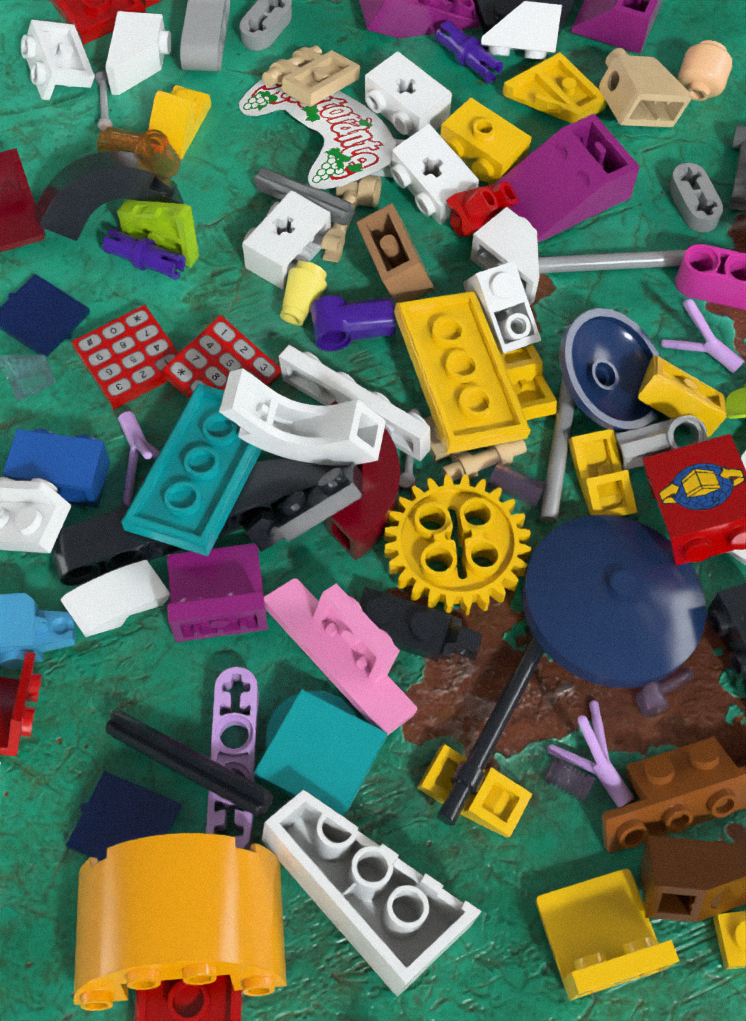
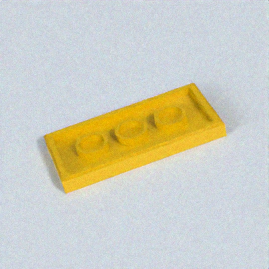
[394,291,531,454]

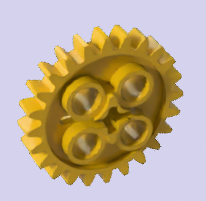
[384,474,531,616]

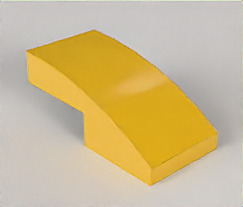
[499,344,557,420]
[568,429,638,517]
[417,744,532,838]

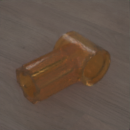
[97,127,181,178]

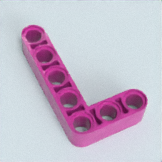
[675,244,746,310]

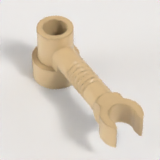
[321,174,382,263]

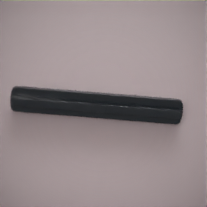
[105,711,273,817]

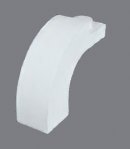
[219,368,386,466]

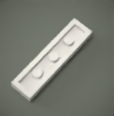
[279,345,430,462]

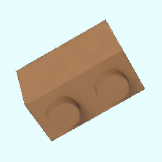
[356,203,435,303]

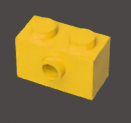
[440,98,532,185]

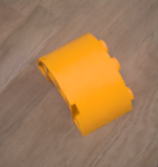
[73,833,287,1011]

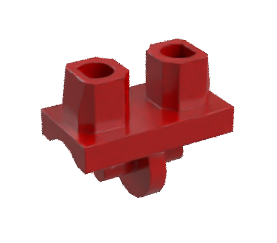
[446,181,519,237]

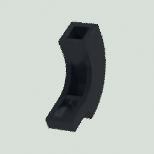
[35,151,184,241]

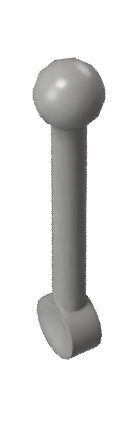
[95,71,113,133]
[399,408,423,491]

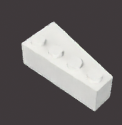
[262,790,482,997]

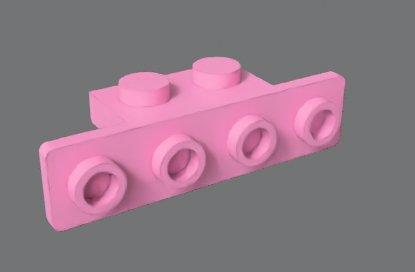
[264,579,417,736]

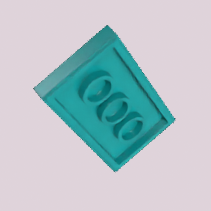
[121,383,262,556]

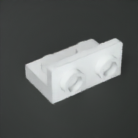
[21,20,95,100]
[0,477,71,553]

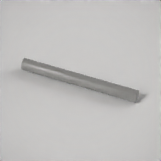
[538,250,686,274]
[540,376,575,524]

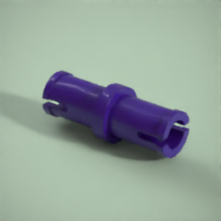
[435,20,503,83]
[103,228,186,280]

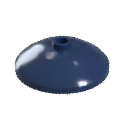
[559,308,660,432]

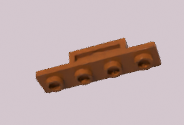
[601,737,746,853]

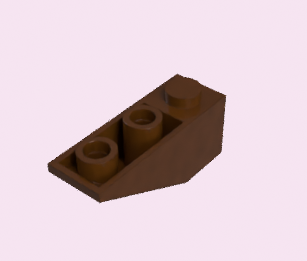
[639,836,746,923]

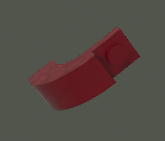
[326,400,400,561]

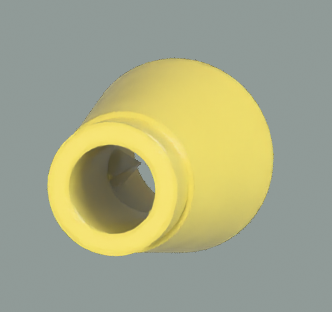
[280,261,327,326]

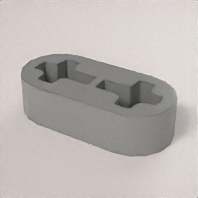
[240,0,292,51]
[668,163,723,232]

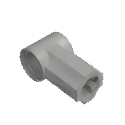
[615,415,707,470]

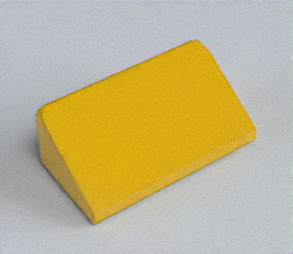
[638,355,727,438]

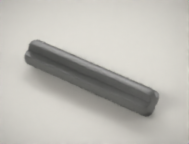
[253,168,355,226]

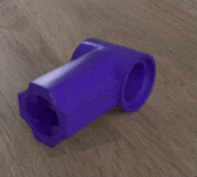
[310,296,396,351]

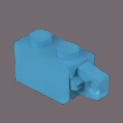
[0,593,77,669]

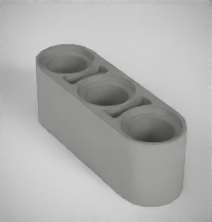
[180,0,230,72]

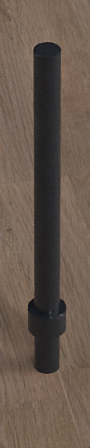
[437,635,545,826]

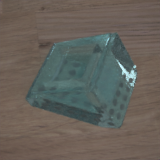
[0,355,55,401]

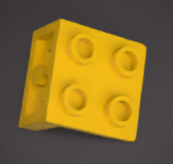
[535,868,679,1001]

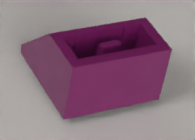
[572,0,663,54]

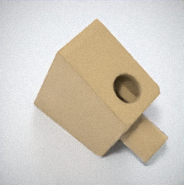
[599,48,693,127]

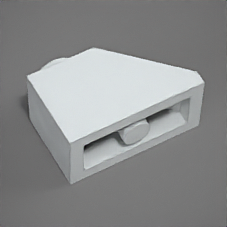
[105,11,171,95]
[470,207,539,305]

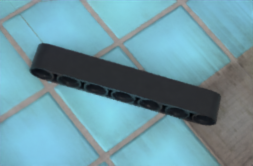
[51,456,348,586]

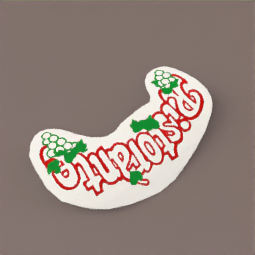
[239,79,396,189]

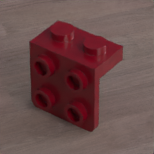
[0,148,46,253]

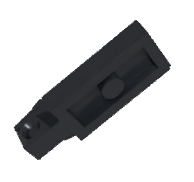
[246,462,363,552]
[359,587,483,662]

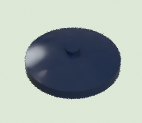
[522,515,706,688]

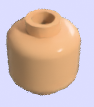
[678,40,732,101]

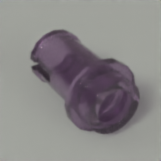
[487,462,546,508]

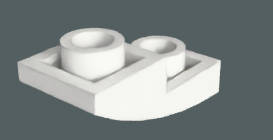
[61,560,170,637]

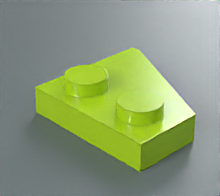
[117,200,199,268]

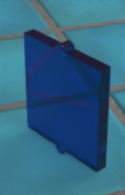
[0,274,90,359]
[66,771,182,862]

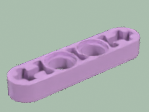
[206,667,259,850]

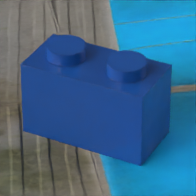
[2,428,111,508]

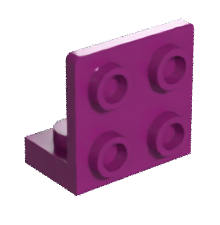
[167,544,268,642]

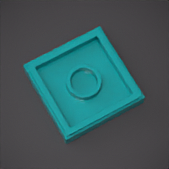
[254,689,387,817]

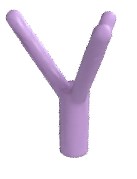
[660,299,744,374]
[118,411,160,507]
[547,700,635,808]

